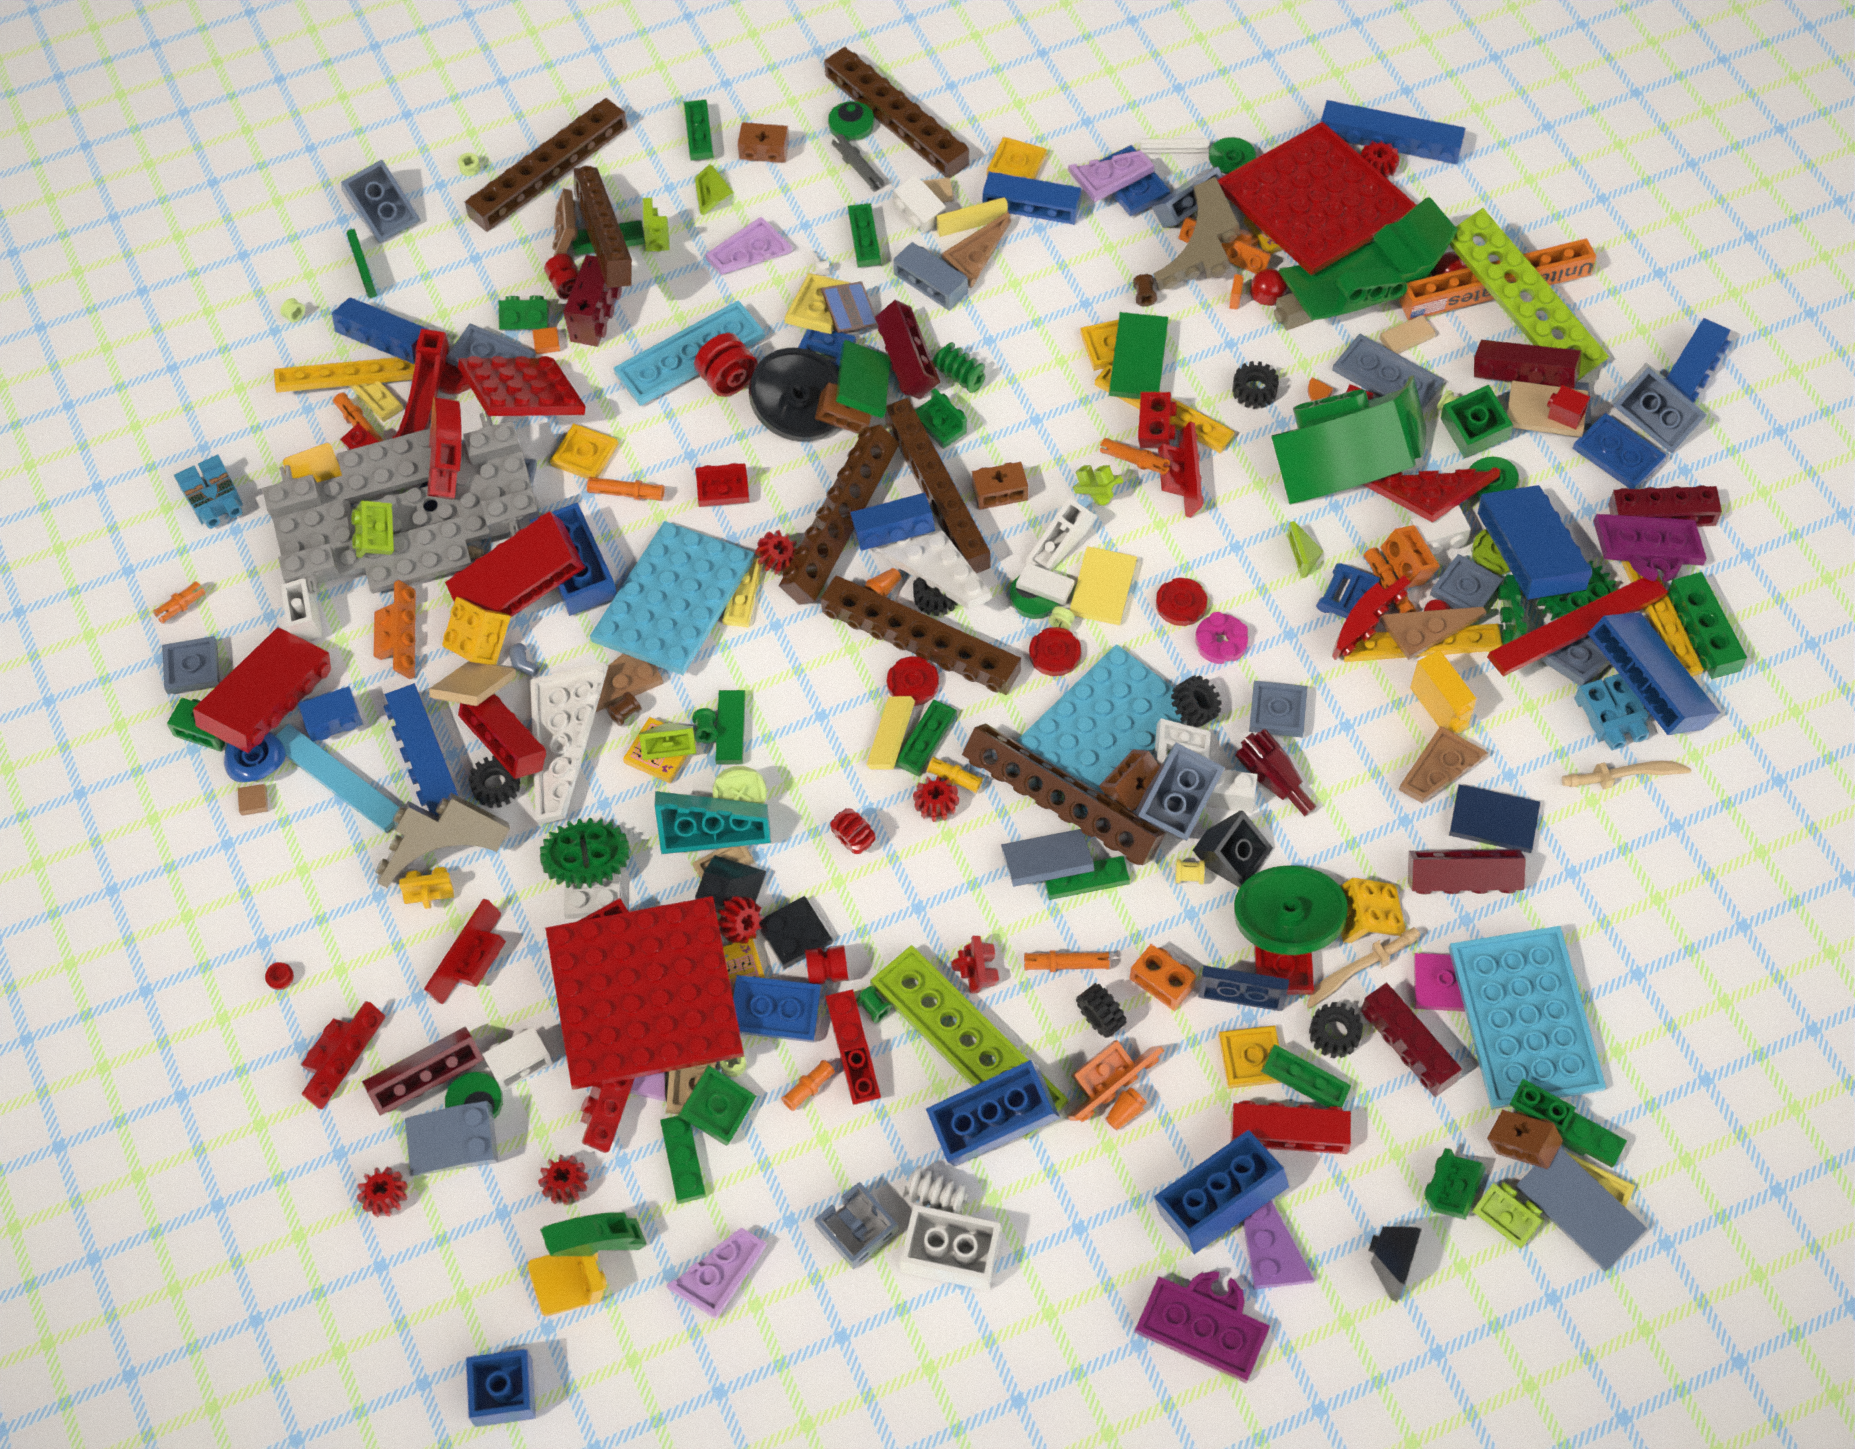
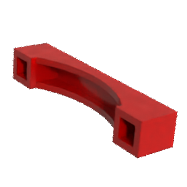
[392,329,450,438]

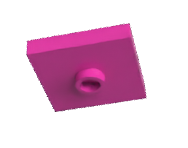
[1414,953,1465,1012]

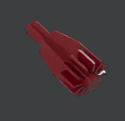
[1235,729,1317,817]

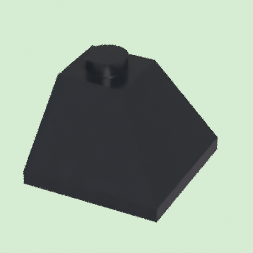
[1192,810,1273,888]
[695,855,767,914]
[1368,1226,1422,1302]

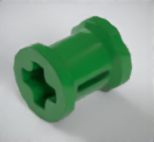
[692,708,718,744]
[856,985,892,1023]

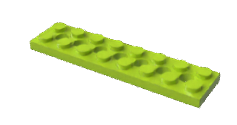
[1450,207,1609,382]
[870,945,1068,1141]

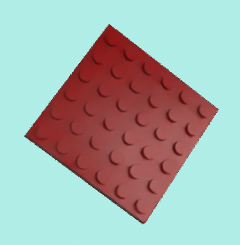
[1217,122,1417,276]
[545,896,744,1090]

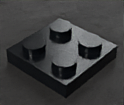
[759,896,833,970]

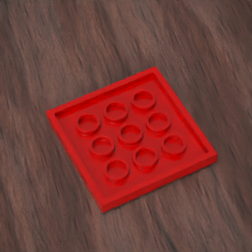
[458,356,586,416]

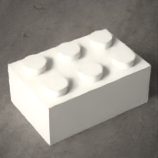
[900,1205,1001,1291]

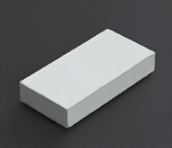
[1016,563,1075,605]

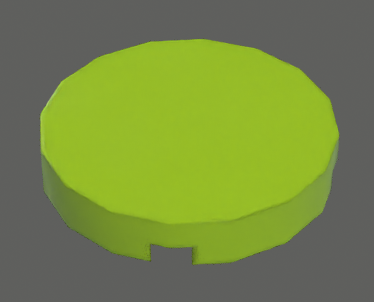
[1471,529,1511,575]

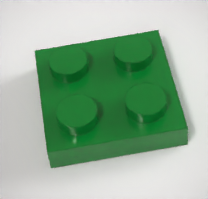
[678,1065,757,1146]

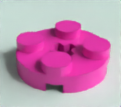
[1195,612,1248,664]

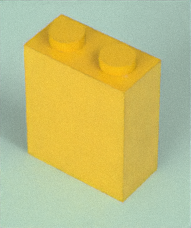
[1410,650,1477,734]

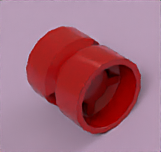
[544,253,579,300]
[805,945,849,985]

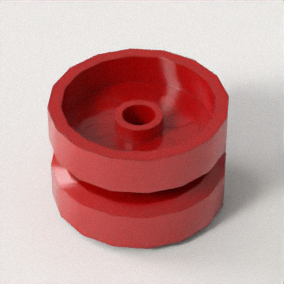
[694,332,758,397]

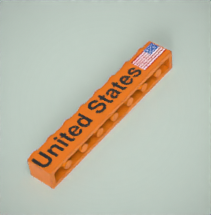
[1399,238,1597,321]

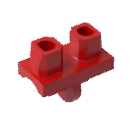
[951,935,999,994]

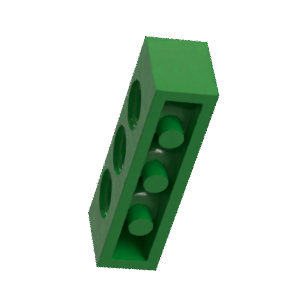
[1667,572,1747,680]

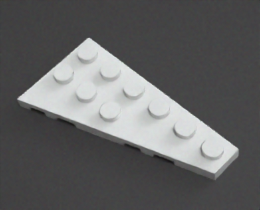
[852,519,992,610]
[531,662,608,825]

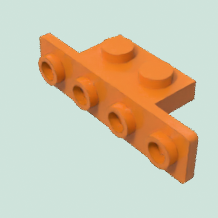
[1178,217,1271,274]
[373,580,416,679]
[1067,1040,1164,1122]

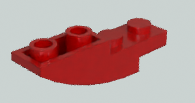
[427,397,462,500]
[1332,575,1411,660]
[825,989,881,1106]

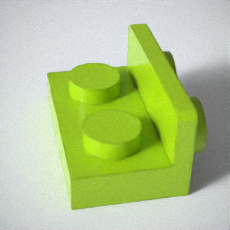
[643,198,670,252]
[351,500,394,558]
[1472,1181,1545,1249]

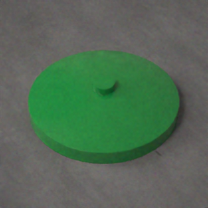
[1234,865,1347,955]

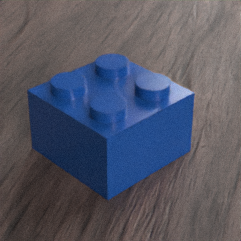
[466,1349,536,1427]

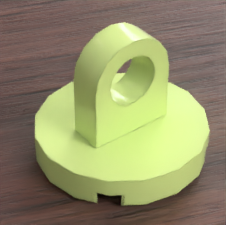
[713,766,767,804]

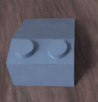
[341,159,421,244]
[1612,362,1707,454]
[1135,742,1225,841]
[405,1101,499,1176]

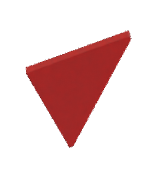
[1362,468,1500,523]

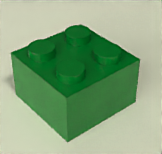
[1440,384,1513,459]

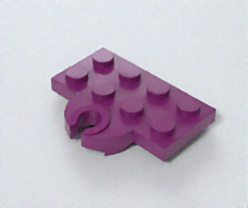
[1593,514,1707,582]
[1134,1271,1270,1384]

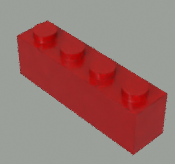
[458,694,546,779]
[1230,1100,1351,1155]

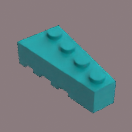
[654,791,771,854]

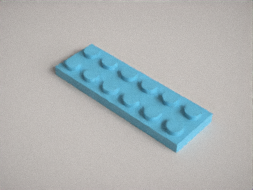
[613,300,765,406]

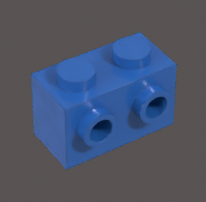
[298,686,363,742]

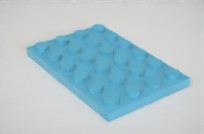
[590,521,755,676]
[1016,644,1187,813]
[1448,926,1606,1110]

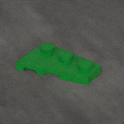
[1498,574,1527,645]

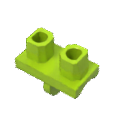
[1073,465,1124,506]

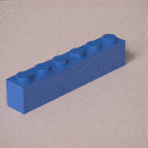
[1320,100,1466,164]
[383,683,458,815]

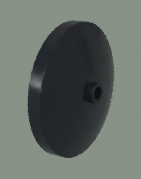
[749,347,839,442]

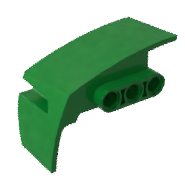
[1279,197,1458,321]
[1271,375,1426,505]

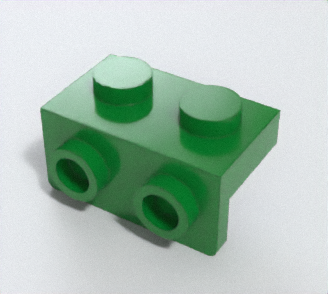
[498,295,551,331]
[915,388,967,449]
[1425,1148,1486,1220]

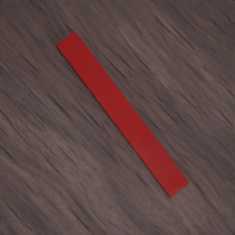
[1487,577,1668,677]

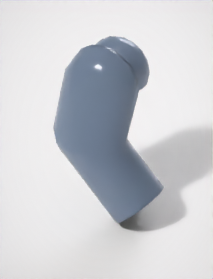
[509,643,539,677]

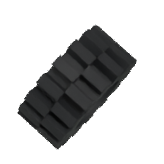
[1232,361,1279,409]
[913,577,958,616]
[1171,675,1222,728]
[469,756,521,808]
[1076,983,1127,1038]
[1309,1002,1363,1058]

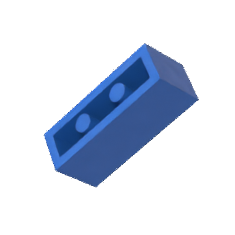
[850,492,936,551]

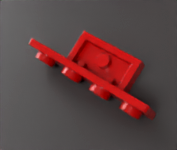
[1158,421,1204,518]
[424,899,506,1004]
[301,1001,385,1110]
[580,1078,635,1153]

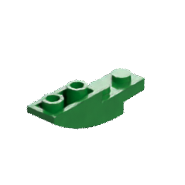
[1509,1079,1627,1168]
[540,1212,647,1256]

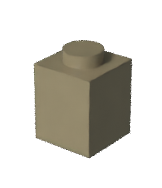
[1274,293,1312,331]

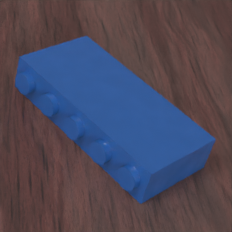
[1477,485,1592,600]
[1587,612,1721,735]

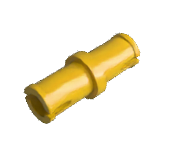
[927,756,983,793]

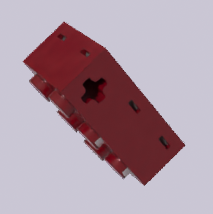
[563,255,622,347]

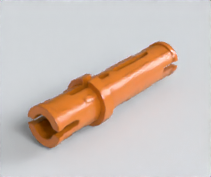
[333,392,385,442]
[1100,438,1170,475]
[587,477,665,501]
[1363,547,1416,613]
[1024,950,1109,972]

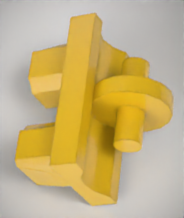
[399,867,454,909]

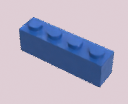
[982,172,1082,225]
[332,297,429,364]
[1666,318,1731,403]

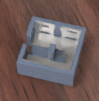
[814,1182,899,1270]

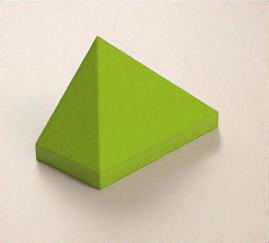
[695,164,734,215]
[1287,521,1324,578]
[639,723,696,760]

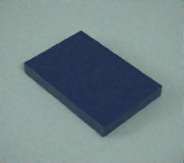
[1449,784,1540,853]
[1198,965,1289,1011]

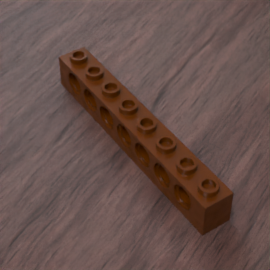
[824,46,969,178]
[464,97,628,232]
[574,165,632,288]
[885,398,990,574]
[778,424,900,605]
[821,575,1021,695]
[962,723,1166,866]

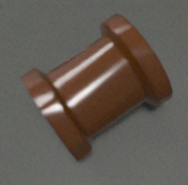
[1133,274,1157,307]
[606,692,642,726]

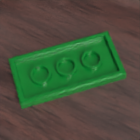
[1109,312,1169,399]
[836,340,890,418]

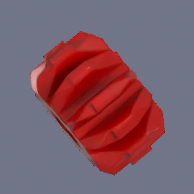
[1360,140,1400,178]
[755,529,797,575]
[913,775,959,822]
[830,808,876,854]
[718,896,765,944]
[538,1154,589,1206]
[357,1166,408,1218]

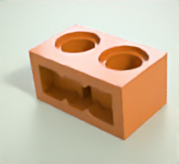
[1380,525,1440,588]
[1129,944,1197,1012]

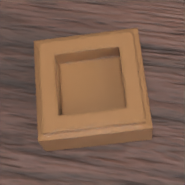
[238,784,268,816]

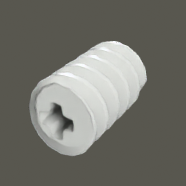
[903,1165,969,1214]

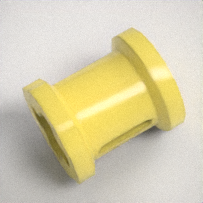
[1175,859,1205,885]

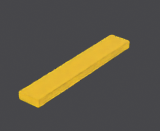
[274,357,415,393]
[1094,363,1235,454]
[1620,560,1704,677]
[1343,623,1503,662]

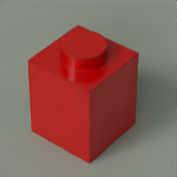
[1547,385,1590,430]

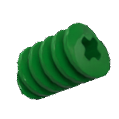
[932,342,986,393]

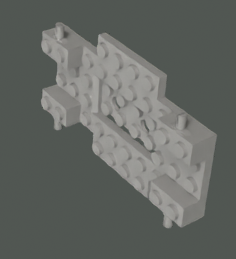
[262,412,540,594]

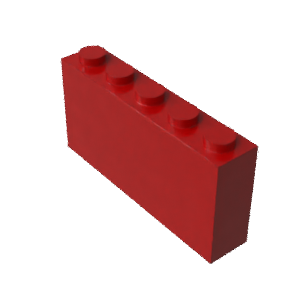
[445,511,585,617]
[193,627,331,753]

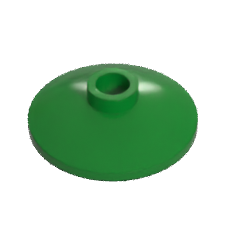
[1209,137,1256,174]
[1469,456,1519,497]

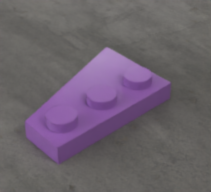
[1242,1200,1314,1290]

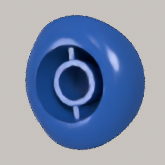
[224,732,286,782]

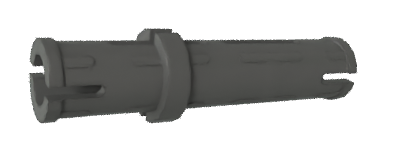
[832,134,884,191]

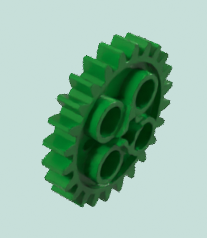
[1537,560,1618,621]
[539,818,630,889]

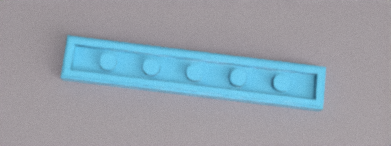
[276,723,399,833]

